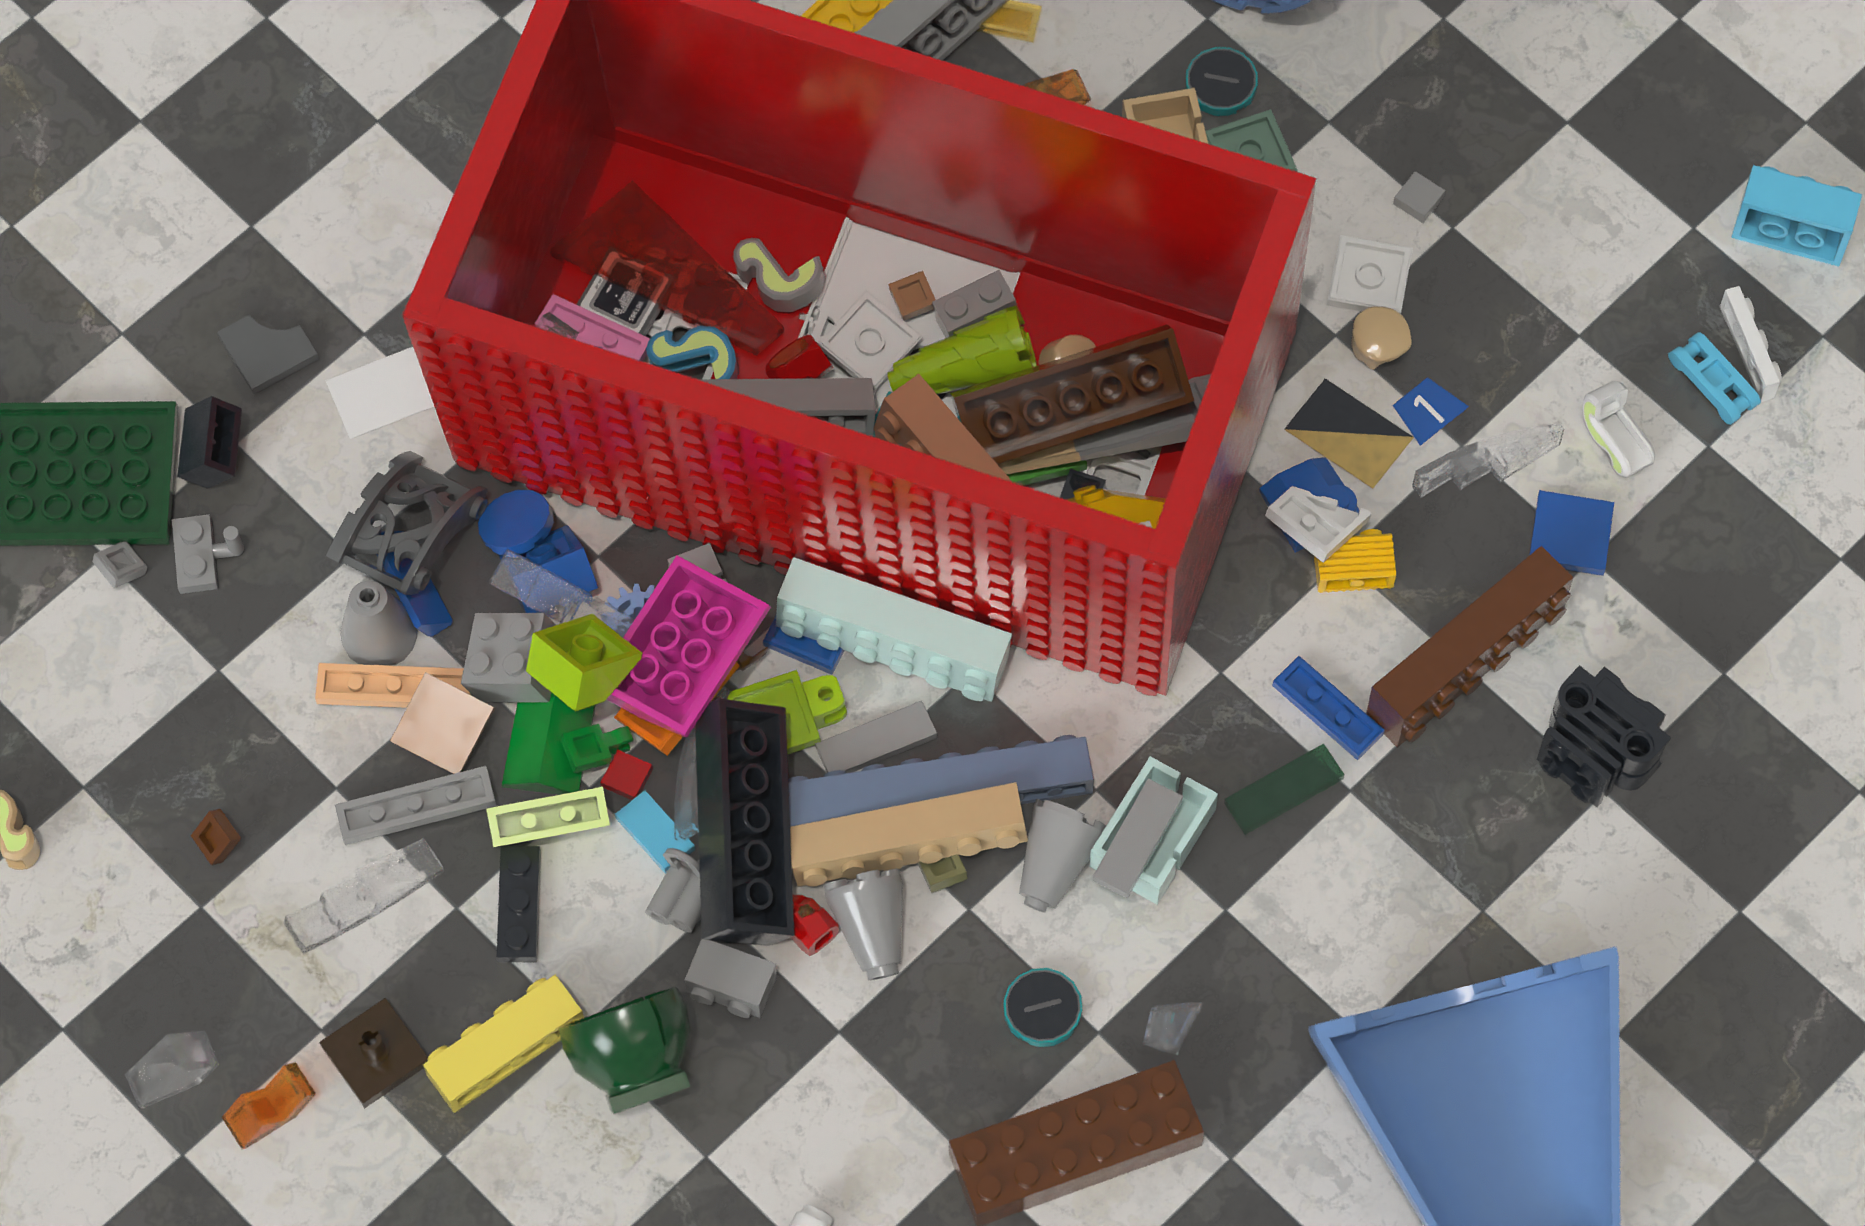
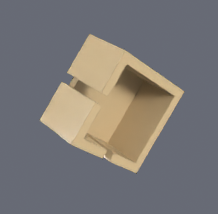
[1122,88,1208,144]

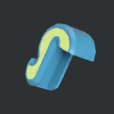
[646,326,738,379]

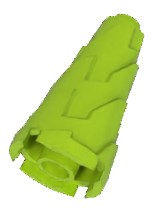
[887,305,1037,395]

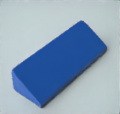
[376,531,453,637]

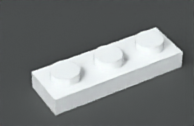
[1720,286,1782,402]

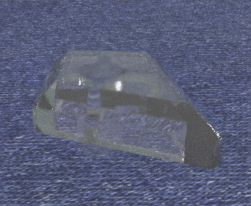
[1142,1002,1203,1055]

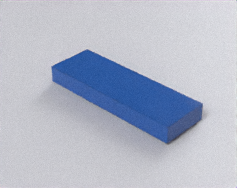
[1272,656,1385,760]

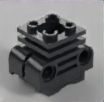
[1536,665,1672,807]

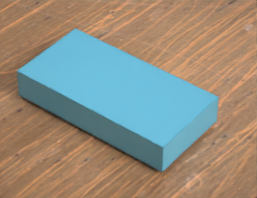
[615,790,695,874]

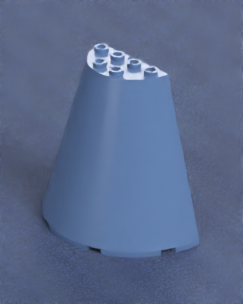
[1308,947,1620,1226]

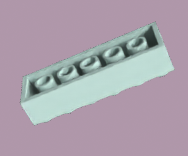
[776,557,1012,702]

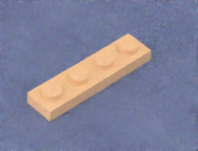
[315,663,472,708]

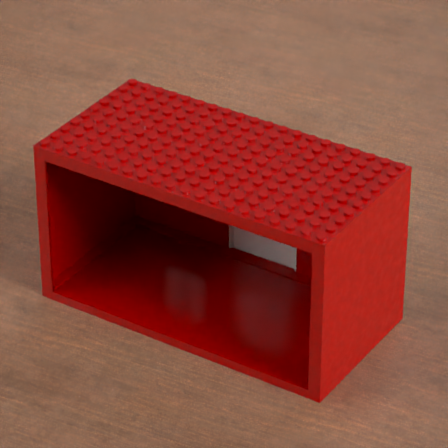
[402,0,1317,696]

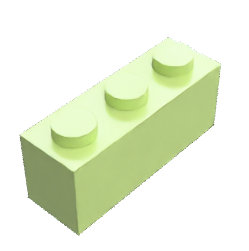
[486,787,610,847]

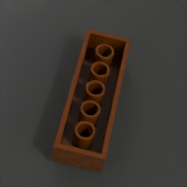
[950,325,1195,464]
[1366,546,1574,748]
[949,1060,1204,1226]

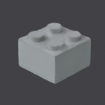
[461,613,556,702]

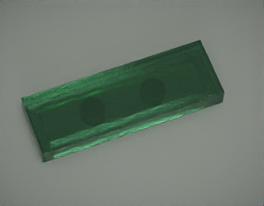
[1224,743,1345,835]

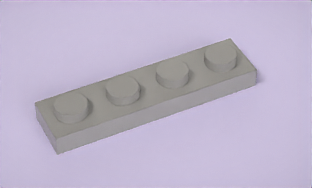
[335,766,497,845]

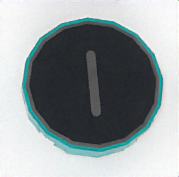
[1186,47,1258,116]
[1004,968,1082,1047]

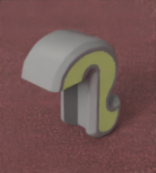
[733,238,825,312]

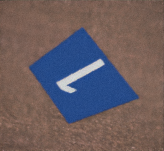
[1392,377,1469,446]

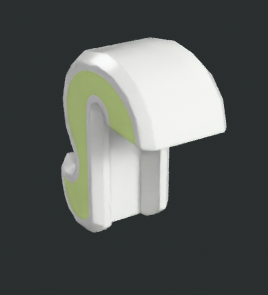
[1582,381,1655,477]

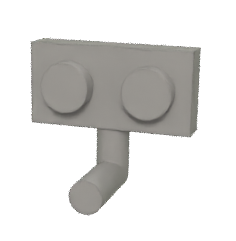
[172,514,244,594]

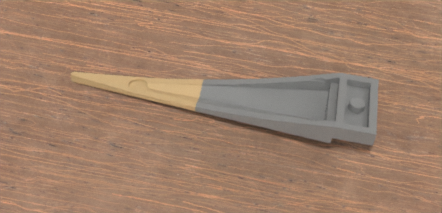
[998,374,1211,475]

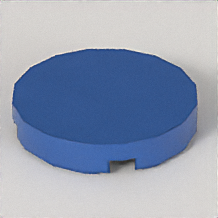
[478,490,554,556]

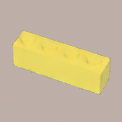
[423,974,584,1113]

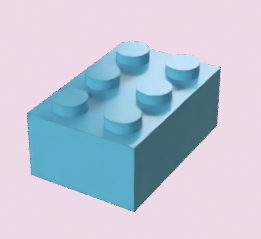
[1731,165,1862,267]

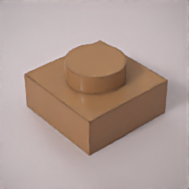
[888,270,936,321]

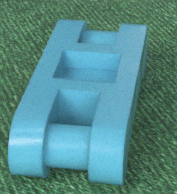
[1668,332,1761,425]

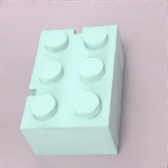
[1090,756,1218,905]

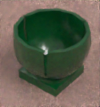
[559,987,691,1114]

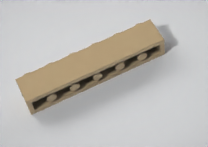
[790,782,1028,887]

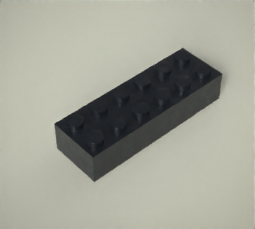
[695,698,794,946]

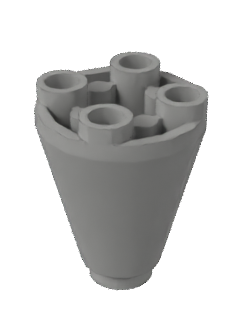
[824,869,903,980]

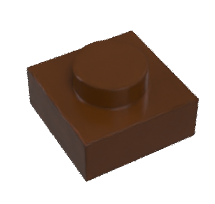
[191,809,241,865]

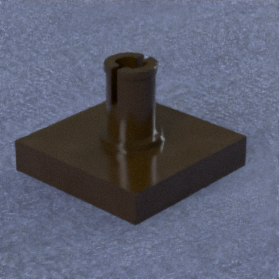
[319,998,428,1109]

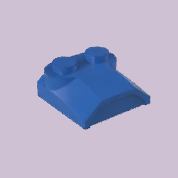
[1259,457,1360,553]

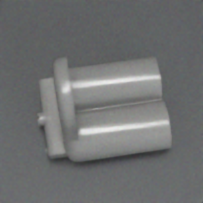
[645,848,701,933]

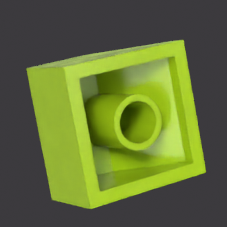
[526,614,642,711]

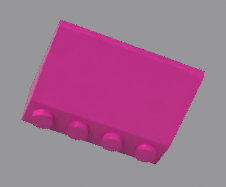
[607,556,771,738]

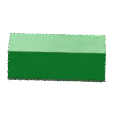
[502,692,596,795]

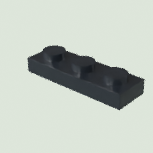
[496,846,541,963]

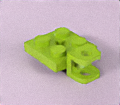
[724,670,847,754]

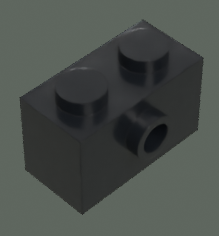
[177,396,242,489]

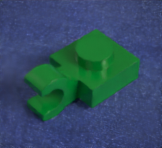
[561,724,634,773]

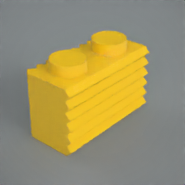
[1314,529,1396,593]

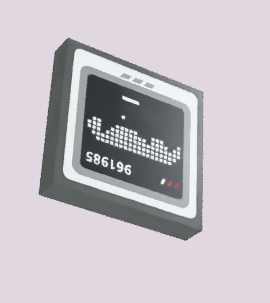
[577,247,677,336]

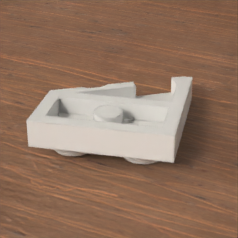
[1265,486,1372,563]

